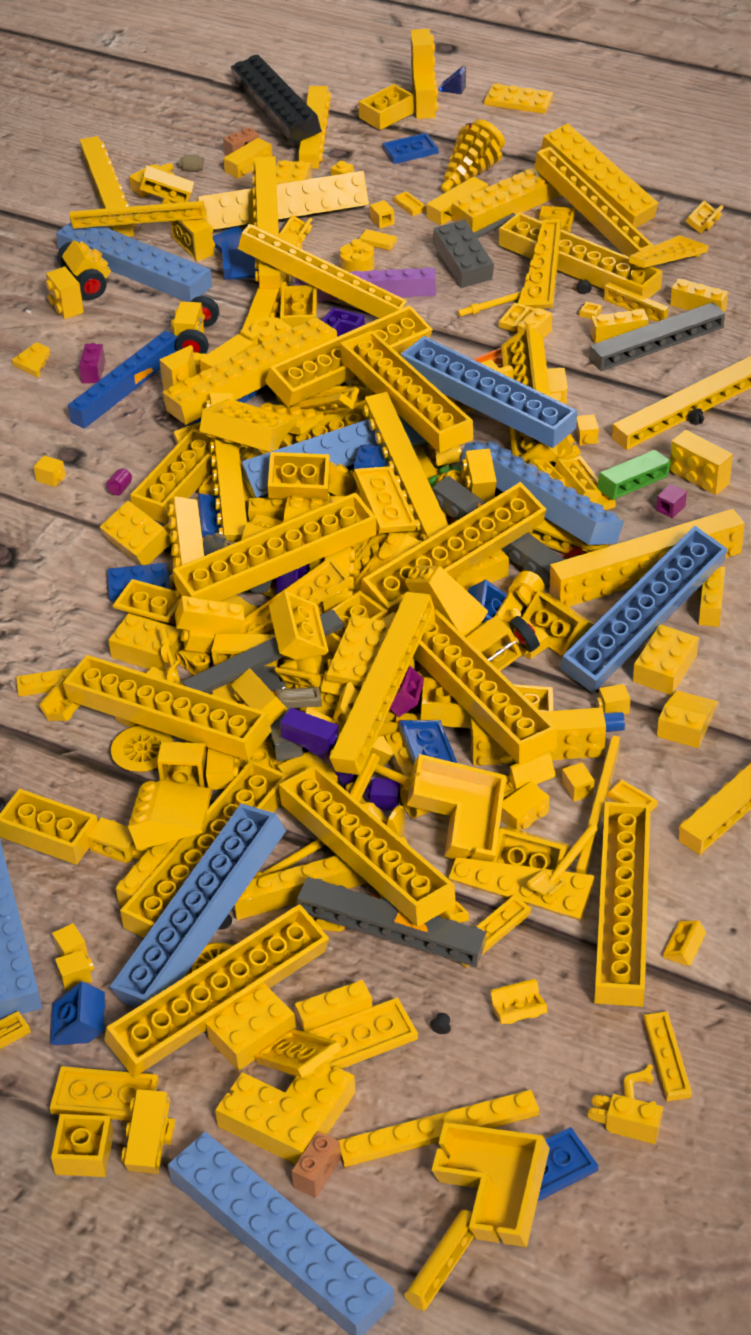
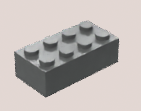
[433,220,494,288]

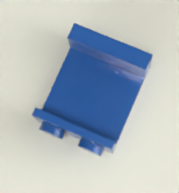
[221,241,259,280]

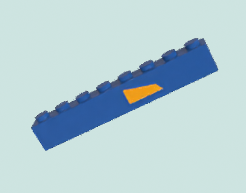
[68,331,178,429]

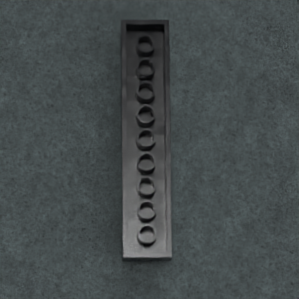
[230,54,322,144]

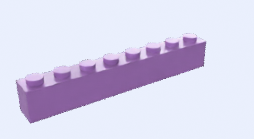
[295,268,436,301]

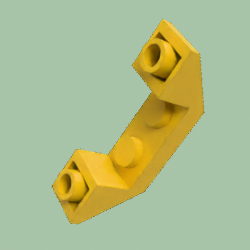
[333,682,394,766]

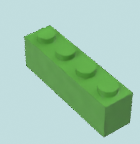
[597,450,671,500]

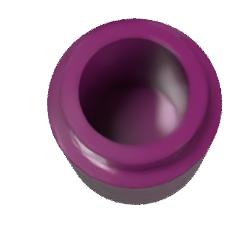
[106,468,132,496]

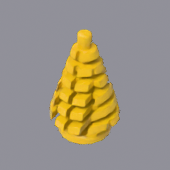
[440,119,505,193]

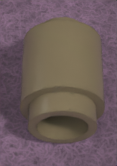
[180,154,204,172]

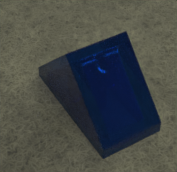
[438,65,466,95]

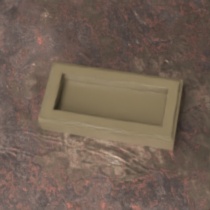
[276,687,322,708]

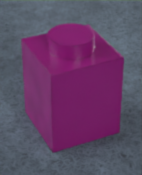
[656,484,687,518]

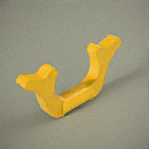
[623,1064,656,1105]

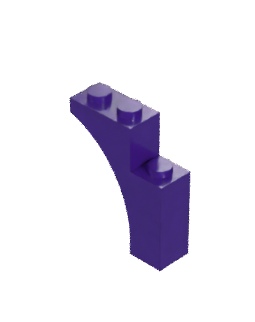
[280,708,358,790]

